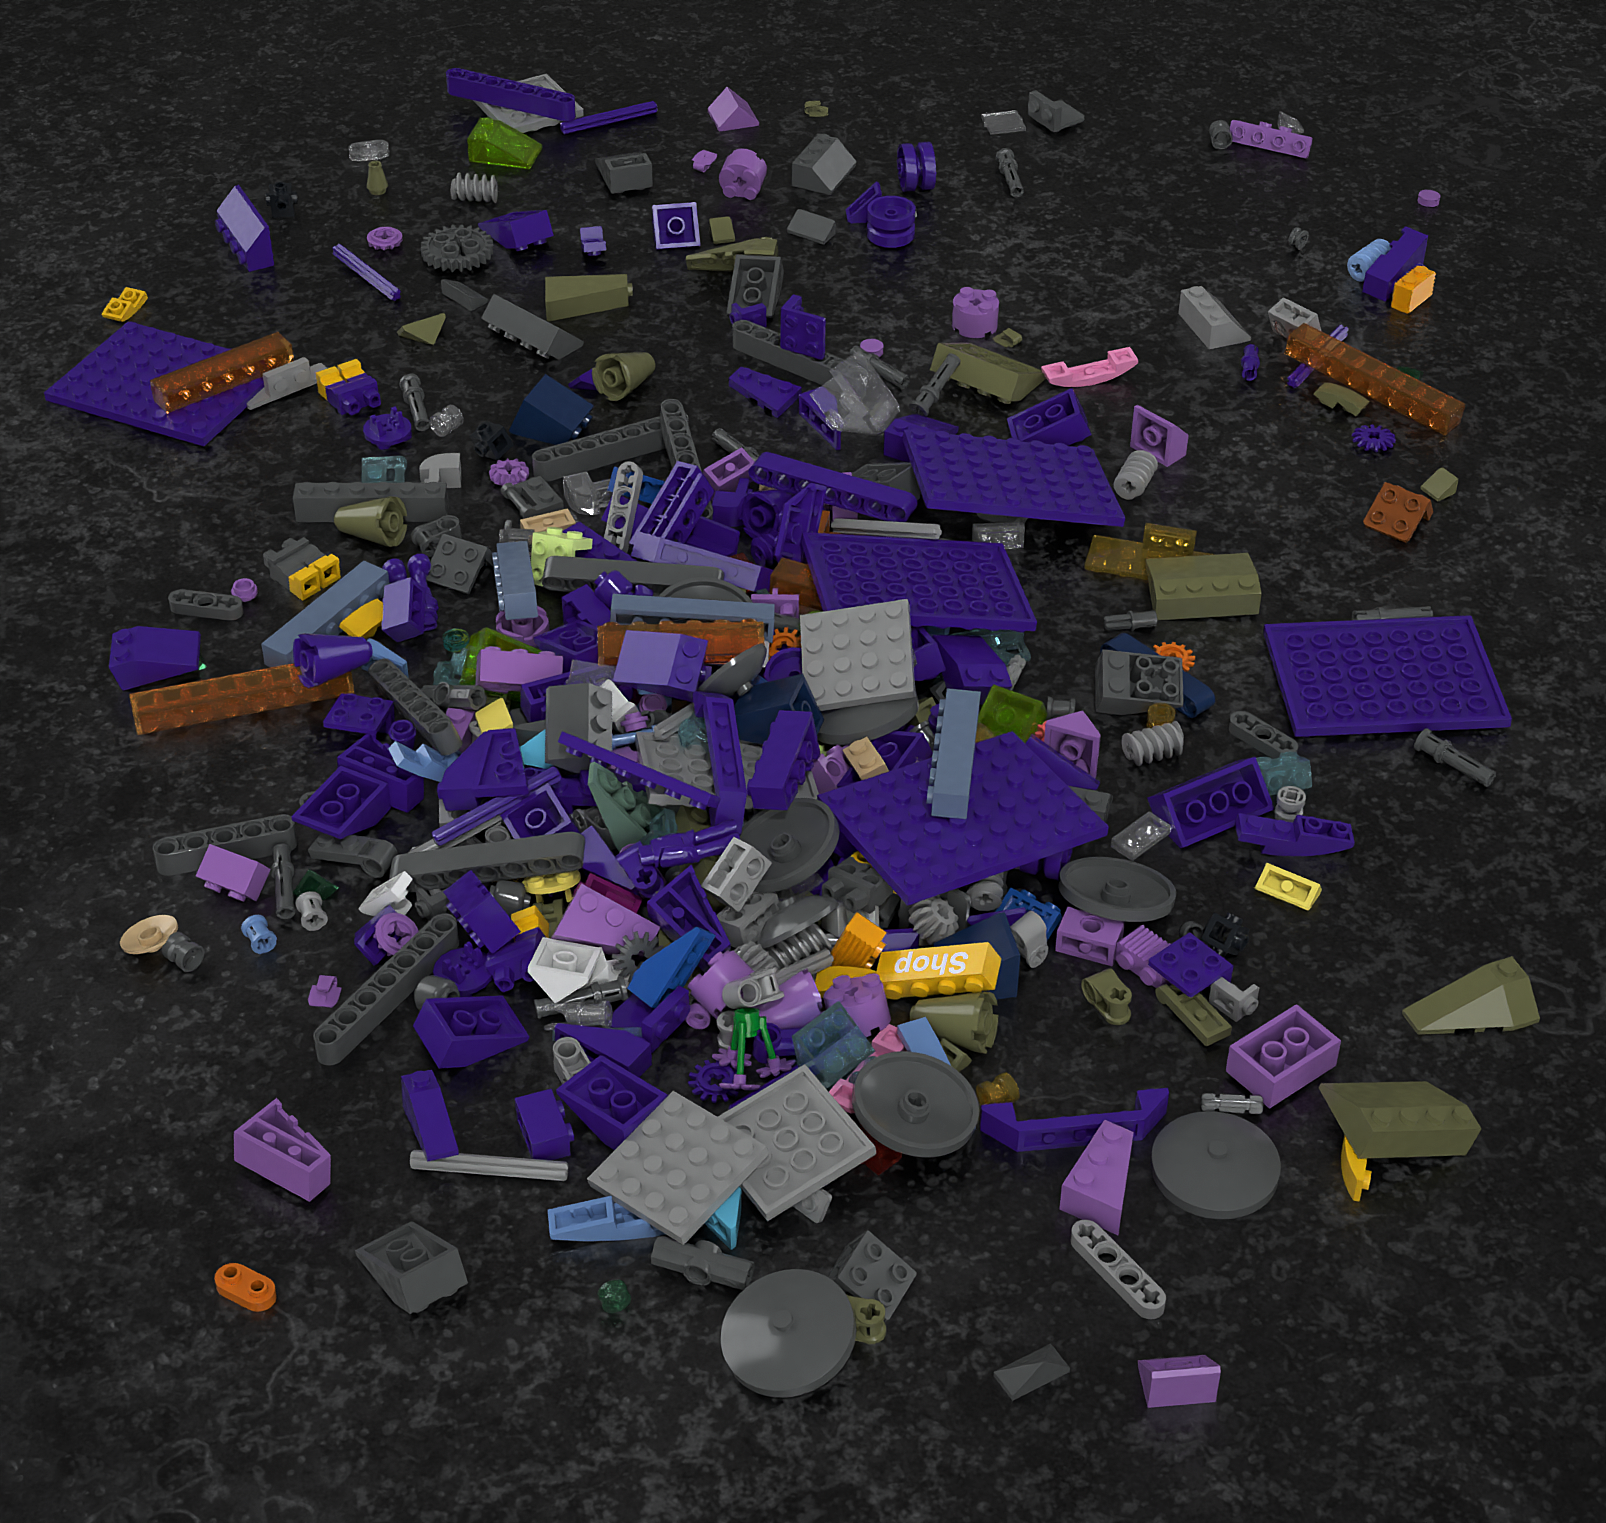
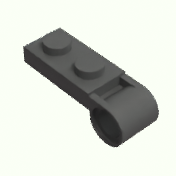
[308,832,398,878]

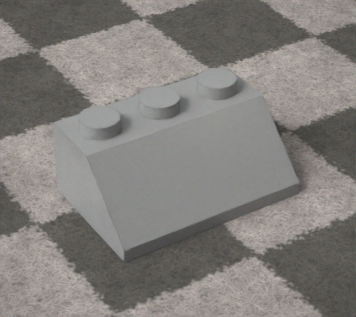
[1178,286,1251,349]

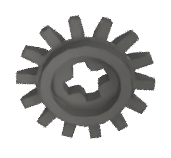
[612,931,664,983]

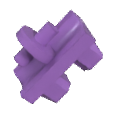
[751,588,799,619]

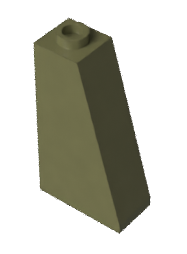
[545,274,633,321]

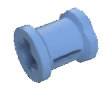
[241,915,277,954]

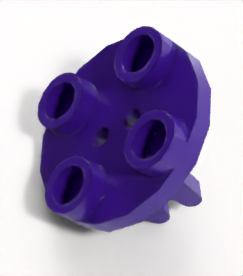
[363,406,412,450]
[433,941,493,997]

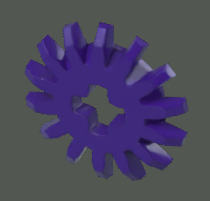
[1352,424,1396,452]
[688,1060,740,1103]

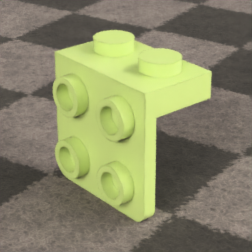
[531,527,593,586]

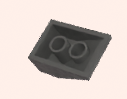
[727,254,784,318]
[852,462,922,500]
[355,1221,468,1314]

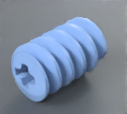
[1347,239,1391,282]

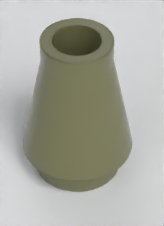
[367,161,388,195]

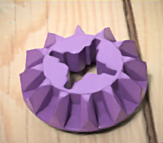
[367,227,403,251]
[489,458,529,486]
[373,913,419,956]

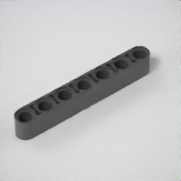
[732,320,868,398]
[660,399,713,534]
[532,413,689,482]
[542,556,725,597]
[368,659,463,755]
[389,832,585,893]
[313,914,459,1065]

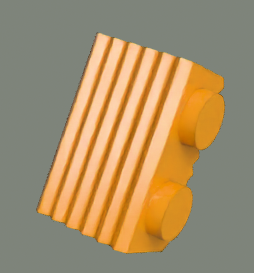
[1391,266,1436,314]
[830,912,887,969]

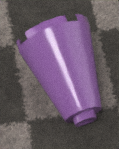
[747,968,830,1029]

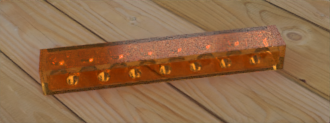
[1285,323,1465,436]
[129,663,354,735]

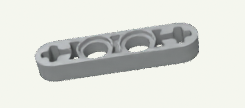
[604,461,643,553]
[1070,1220,1166,1319]

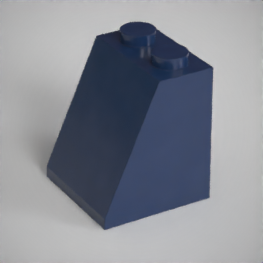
[509,374,594,445]
[734,674,824,744]
[933,912,1020,1000]

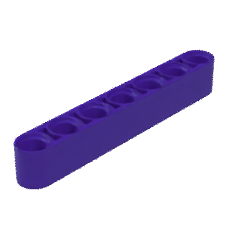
[446,68,576,121]
[748,452,918,522]

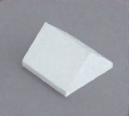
[528,937,602,1003]

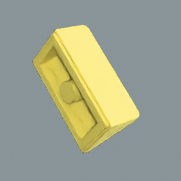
[475,698,513,734]
[1255,863,1322,911]

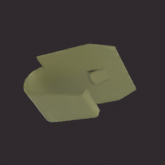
[804,101,828,117]
[992,328,1022,348]

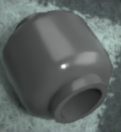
[490,880,531,918]
[414,975,460,1011]

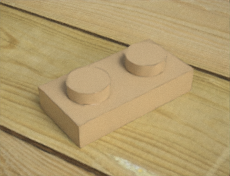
[520,509,576,542]
[842,737,889,780]

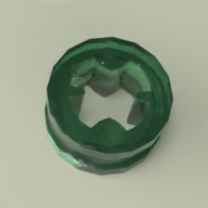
[597,1280,631,1313]

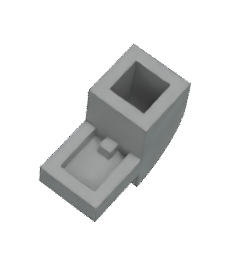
[419,453,462,488]

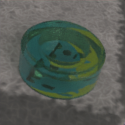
[443,628,470,652]

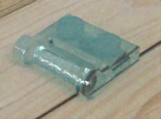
[361,456,407,483]

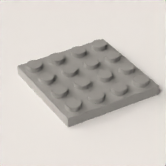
[473,74,584,137]
[800,599,916,711]
[718,1064,877,1221]
[587,1091,769,1245]

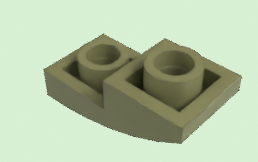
[1314,383,1370,416]

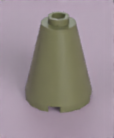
[592,352,655,401]
[334,496,407,547]
[910,991,998,1054]

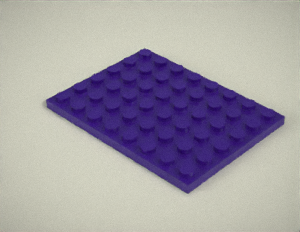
[44,321,284,446]
[902,428,1125,527]
[801,532,1037,632]
[1263,615,1512,737]
[817,731,1109,906]

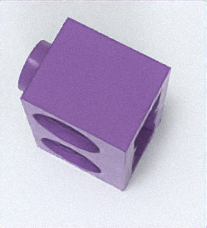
[811,744,851,794]

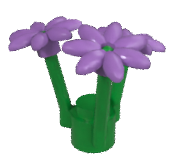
[712,1008,796,1090]

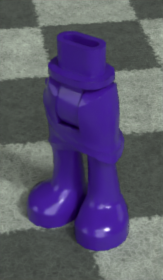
[382,554,439,631]
[637,819,740,868]

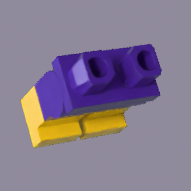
[316,359,381,415]
[486,905,549,992]

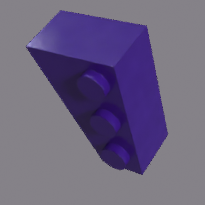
[1362,226,1428,302]
[562,584,623,644]
[337,734,424,813]
[647,865,731,973]
[443,870,521,954]

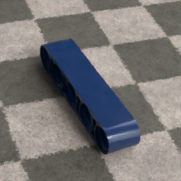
[1100,633,1215,718]

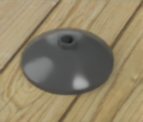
[697,643,767,697]
[757,895,839,949]

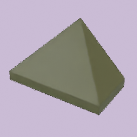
[397,313,446,345]

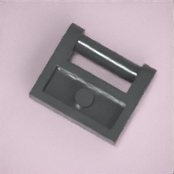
[501,476,564,519]

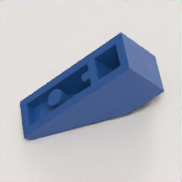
[627,927,716,1008]

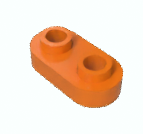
[214,1263,277,1312]

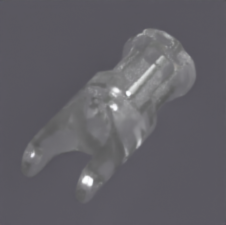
[541,1000,613,1030]

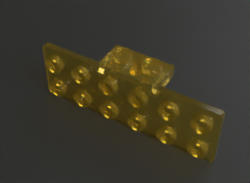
[1085,523,1215,580]

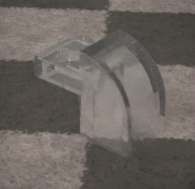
[563,472,613,515]

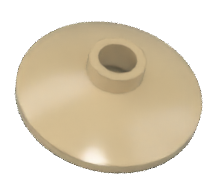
[120,915,178,954]

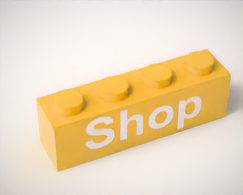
[876,942,1001,1000]

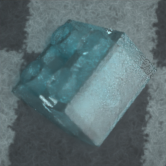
[792,1001,875,1088]

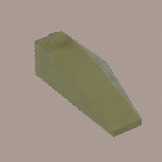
[686,237,778,272]
[1402,956,1540,1035]

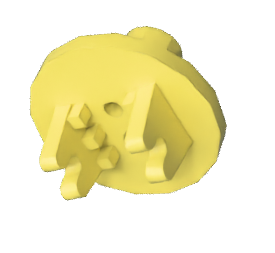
[522,870,581,905]

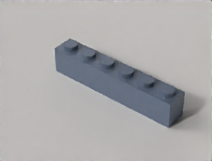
[492,541,538,620]
[261,561,389,675]
[610,594,775,643]
[927,688,981,819]

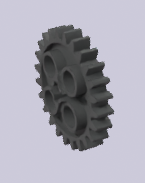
[421,225,493,272]

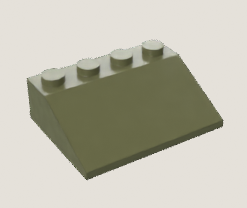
[930,343,1046,404]
[1145,553,1262,620]
[1319,1081,1481,1159]

